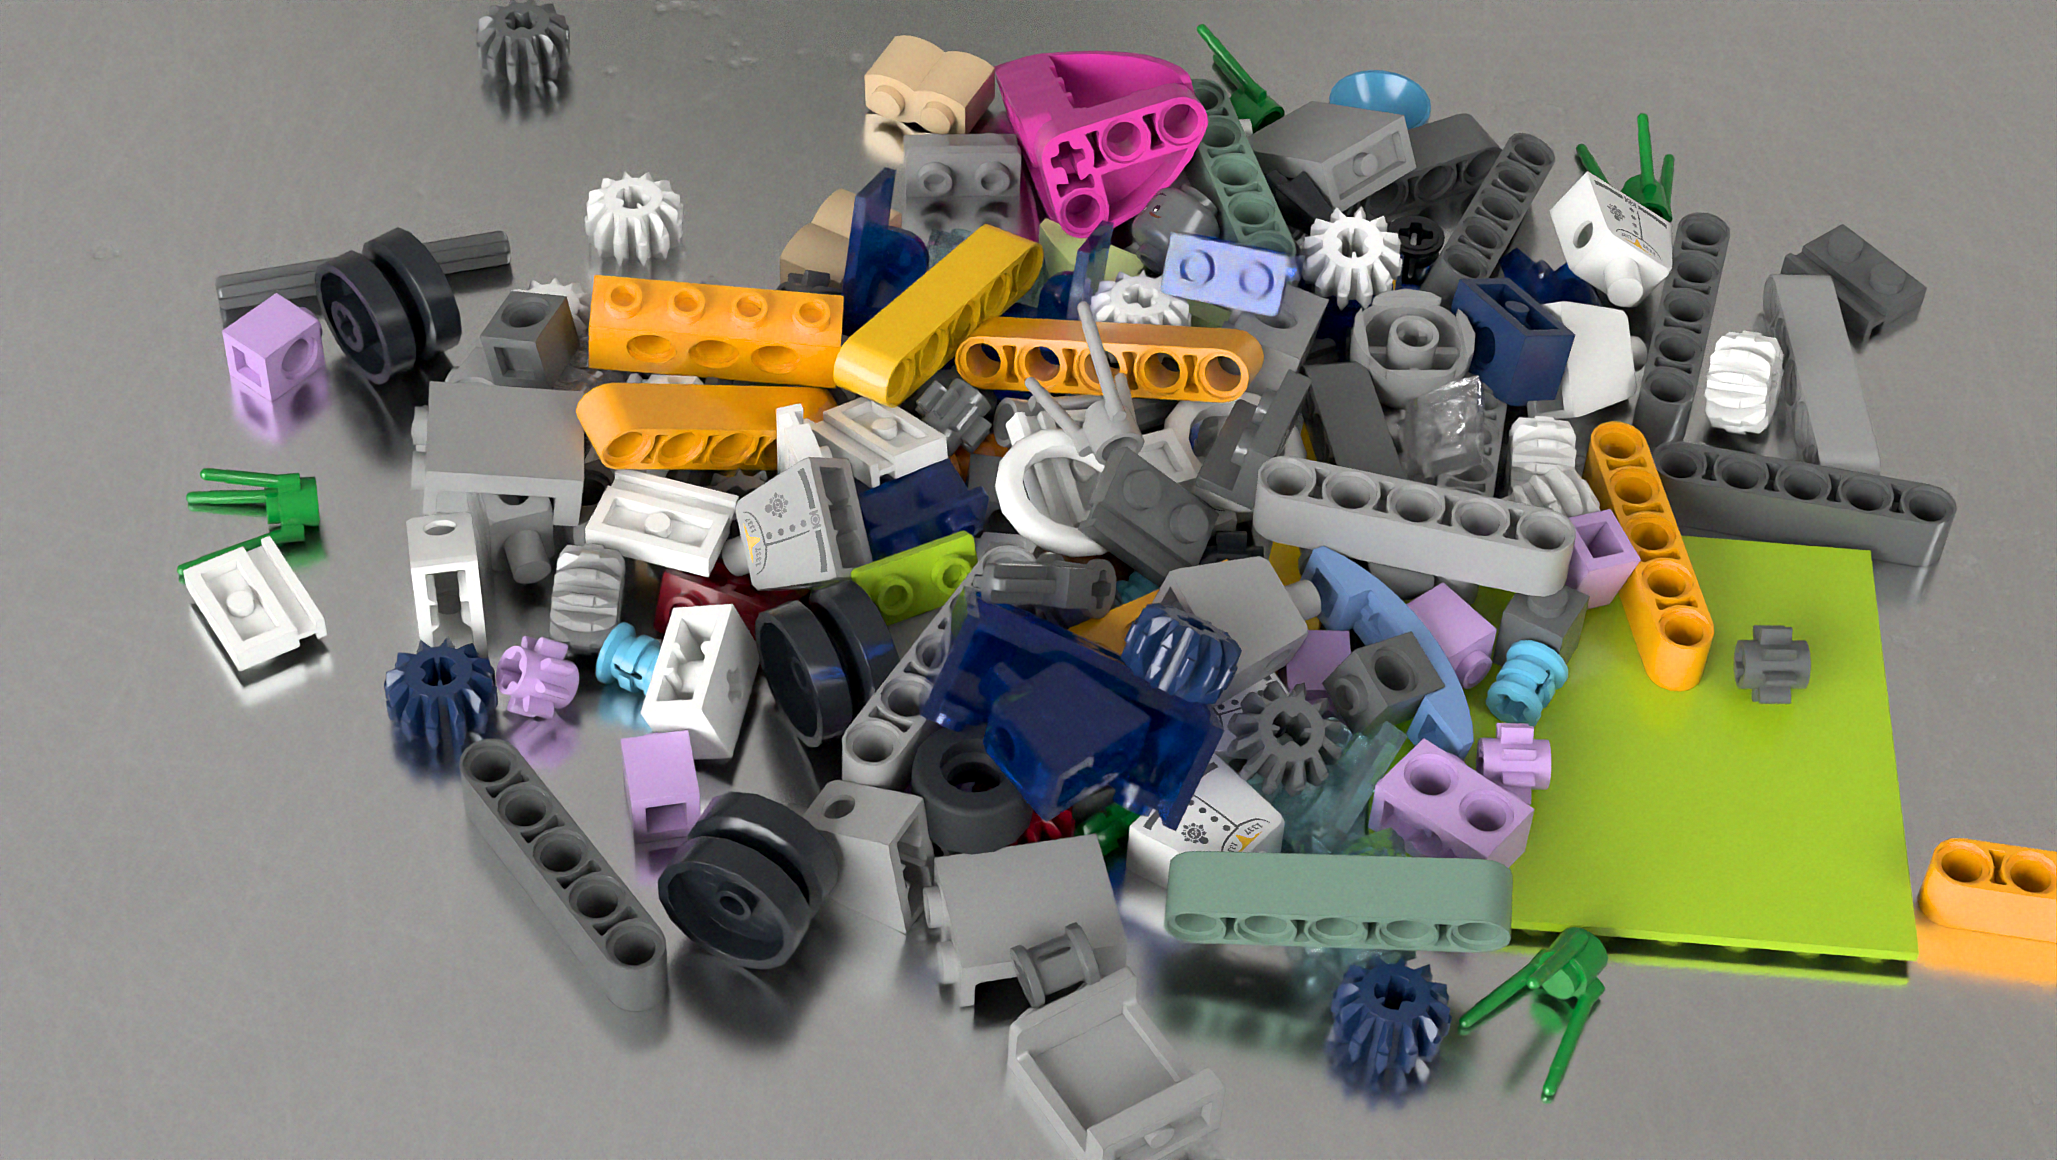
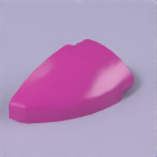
[993,51,1208,238]

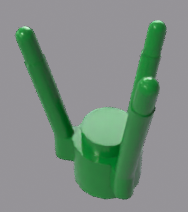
[1197,24,1285,134]
[1576,113,1675,222]
[177,468,320,576]
[1459,927,1608,1096]

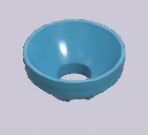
[1329,70,1431,130]

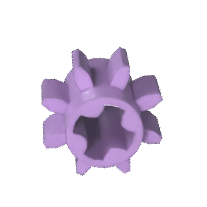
[496,636,579,719]
[1476,723,1551,805]

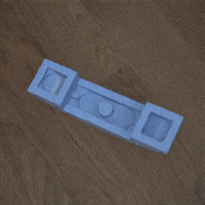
[1300,546,1474,761]

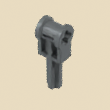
[973,552,1116,619]

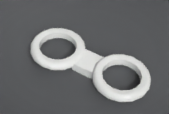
[995,391,1307,557]

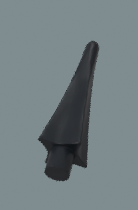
[1265,170,1334,236]

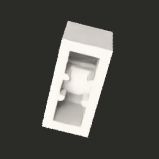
[641,604,760,760]

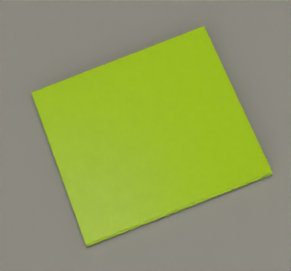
[1368,535,1919,961]

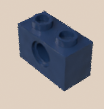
[1450,278,1576,406]

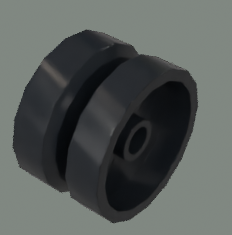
[315,227,462,384]
[755,580,900,747]
[658,791,838,970]

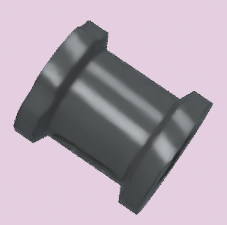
[1010,922,1101,1008]

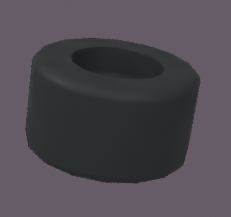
[911,720,1037,855]

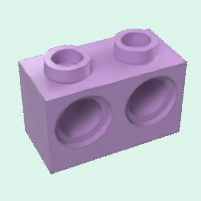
[1368,738,1535,868]

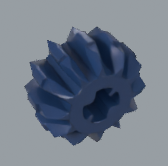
[1121,603,1242,705]
[384,636,498,750]
[1330,952,1452,1074]

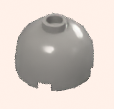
[1350,289,1475,411]

